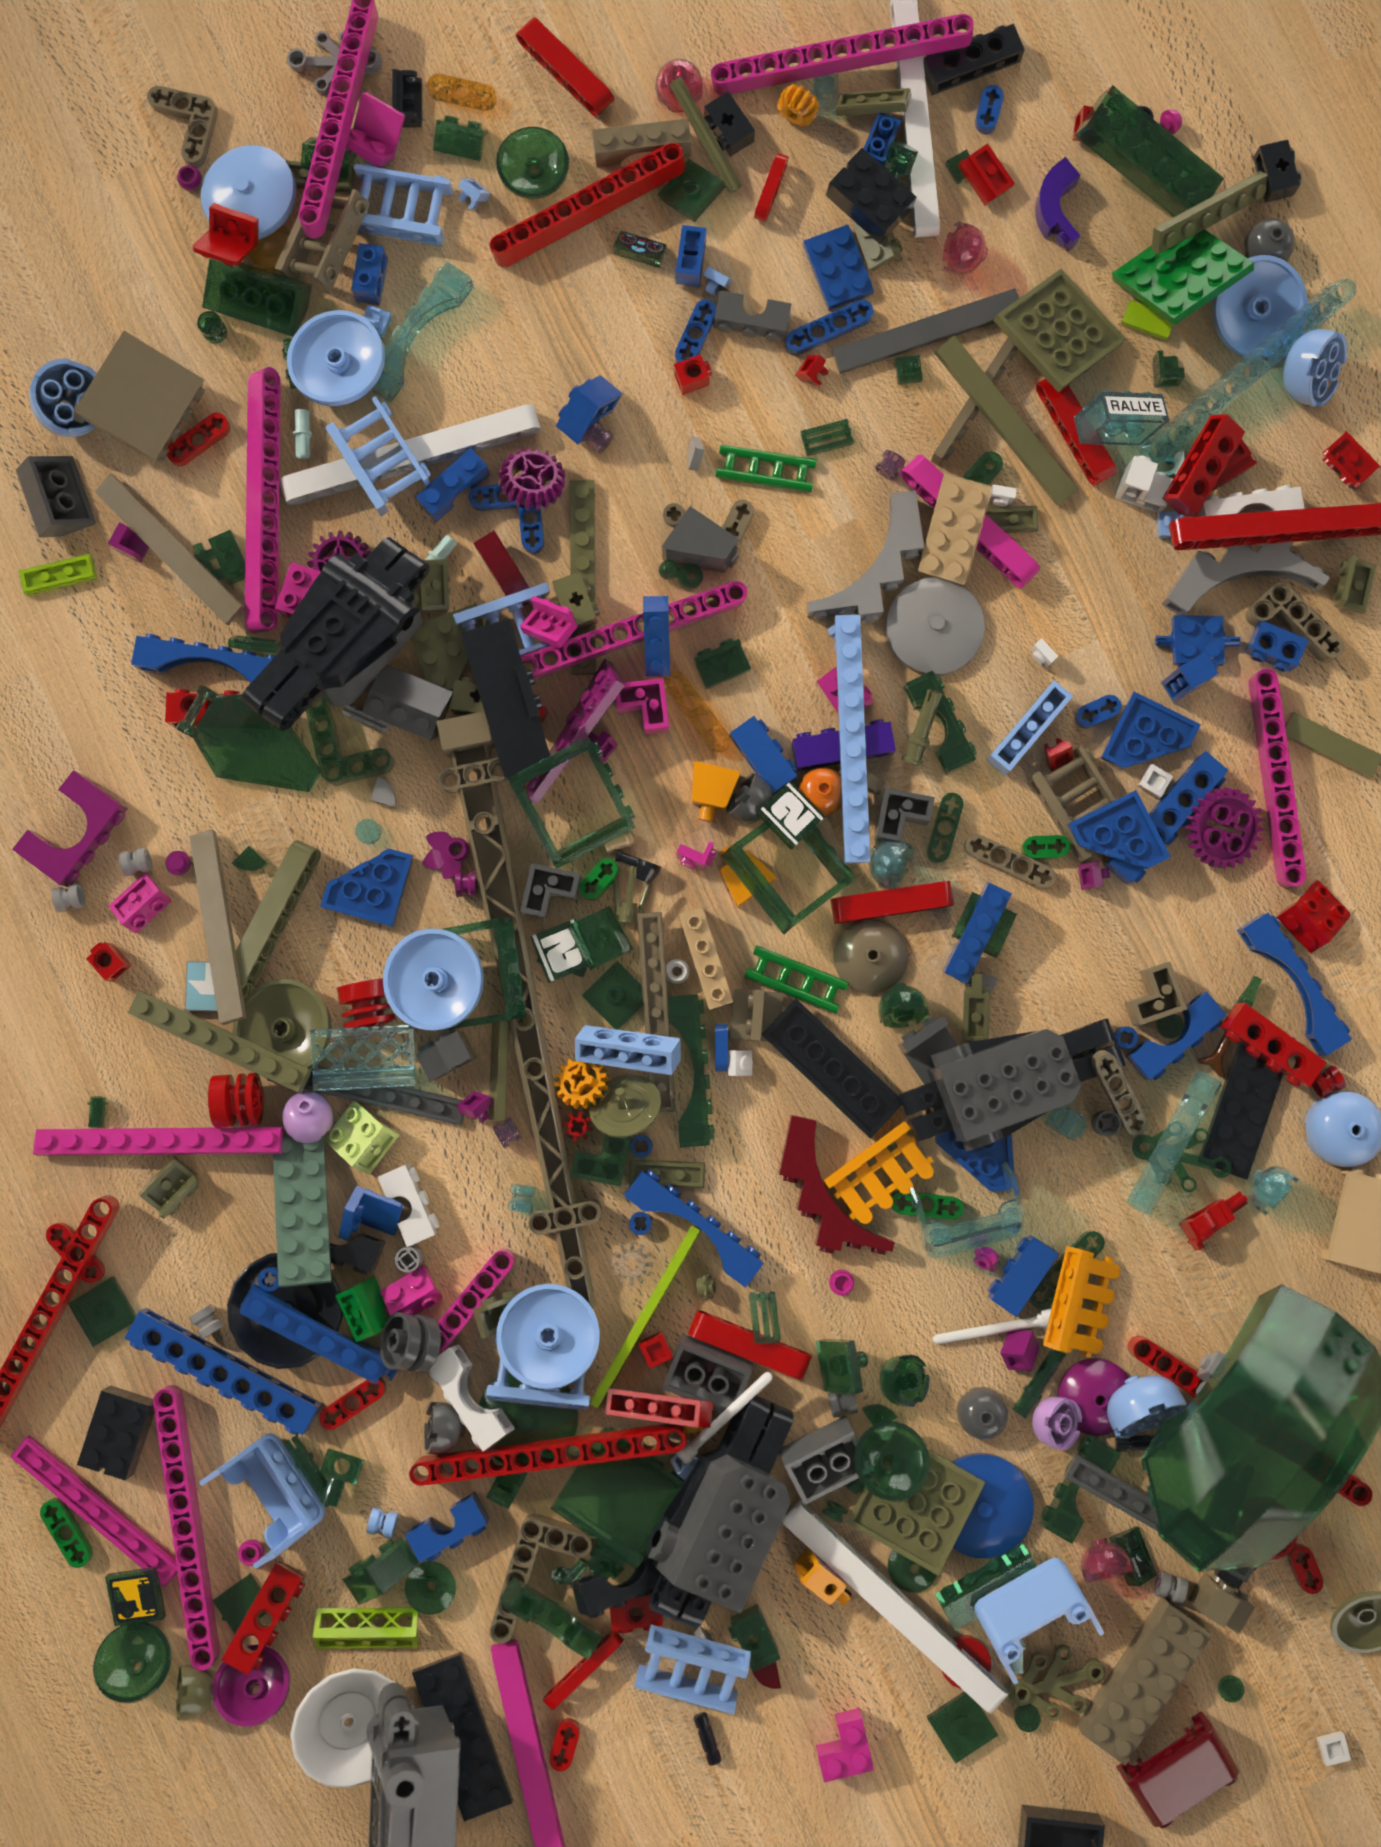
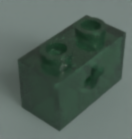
[728,1604,781,1672]

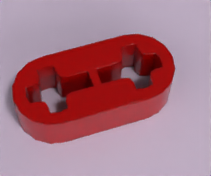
[1287,1543,1324,1594]
[549,1718,580,1771]

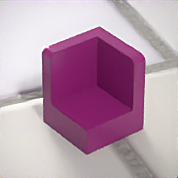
[108,522,149,563]
[1000,1330,1040,1371]

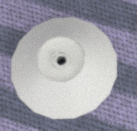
[290,1668,395,1788]

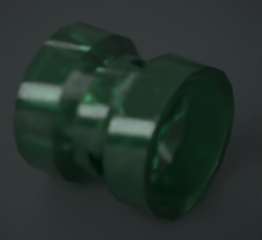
[197,311,227,344]

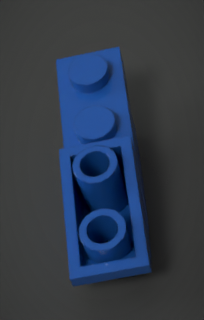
[863,113,901,167]

